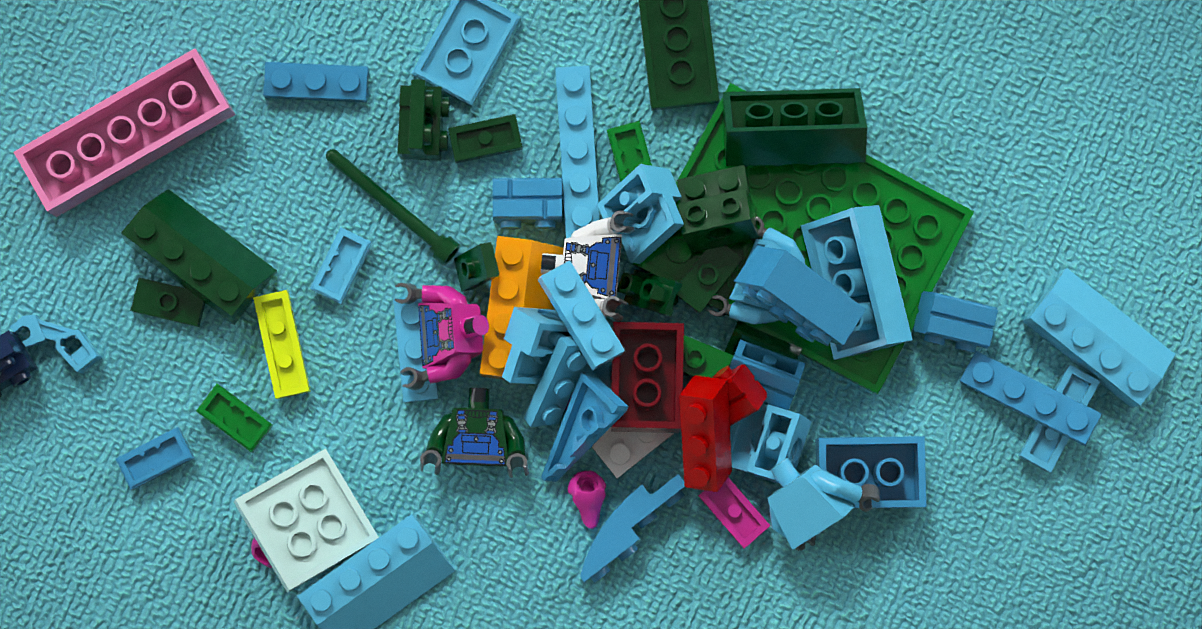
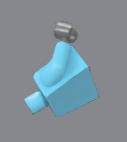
[708,216,805,325]
[768,458,880,551]

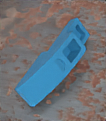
[580,474,685,583]

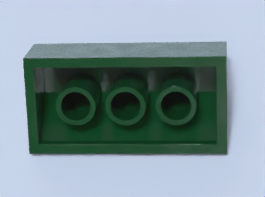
[723,88,867,167]
[121,189,277,325]

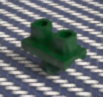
[617,269,683,317]

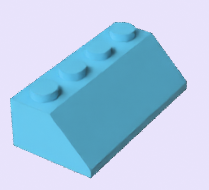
[801,205,913,360]
[1023,268,1175,408]
[297,514,456,629]

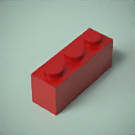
[679,375,732,492]

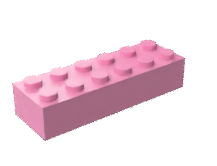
[14,48,236,217]

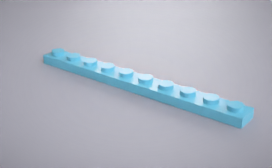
[555,65,610,388]

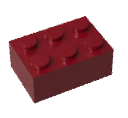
[611,322,684,433]

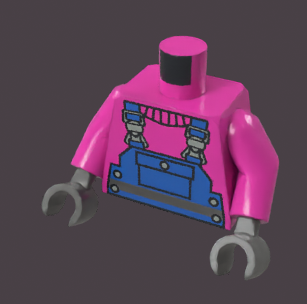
[395,283,489,390]

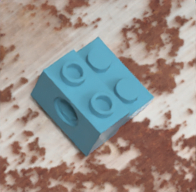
[597,164,684,264]
[502,307,571,384]
[730,404,812,484]

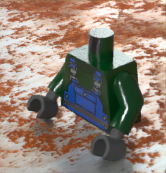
[420,388,529,478]

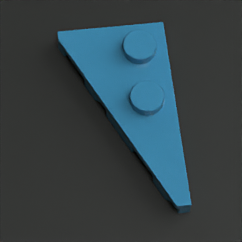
[541,372,629,482]

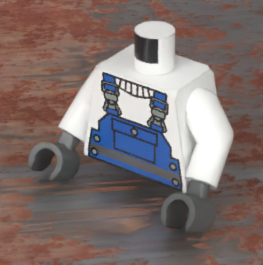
[541,211,634,321]

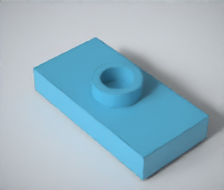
[310,227,373,305]

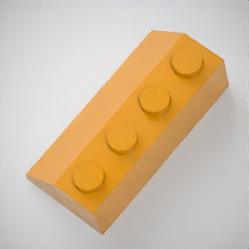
[480,236,564,380]

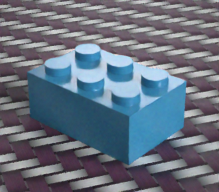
[734,246,866,346]
[815,436,926,509]

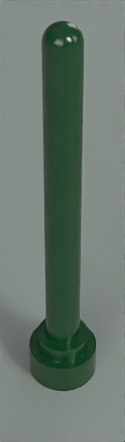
[326,149,461,266]

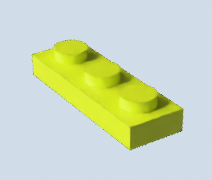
[253,290,311,399]

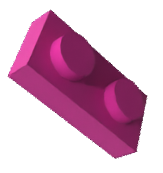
[698,477,770,549]

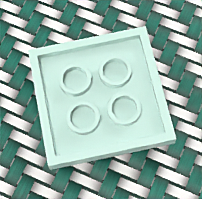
[234,449,379,593]

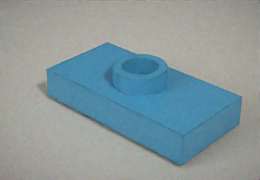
[116,427,195,490]

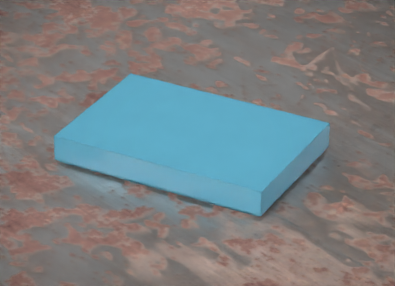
[412,0,521,107]

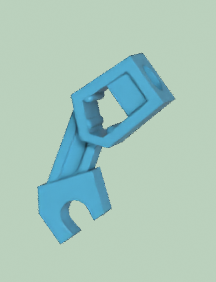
[10,315,102,374]

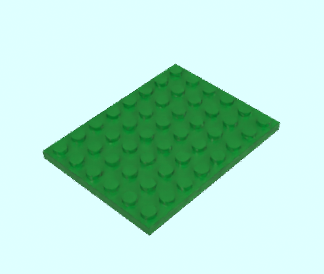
[633,83,974,395]

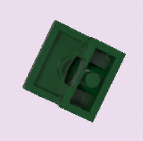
[397,79,450,161]
[677,165,759,252]

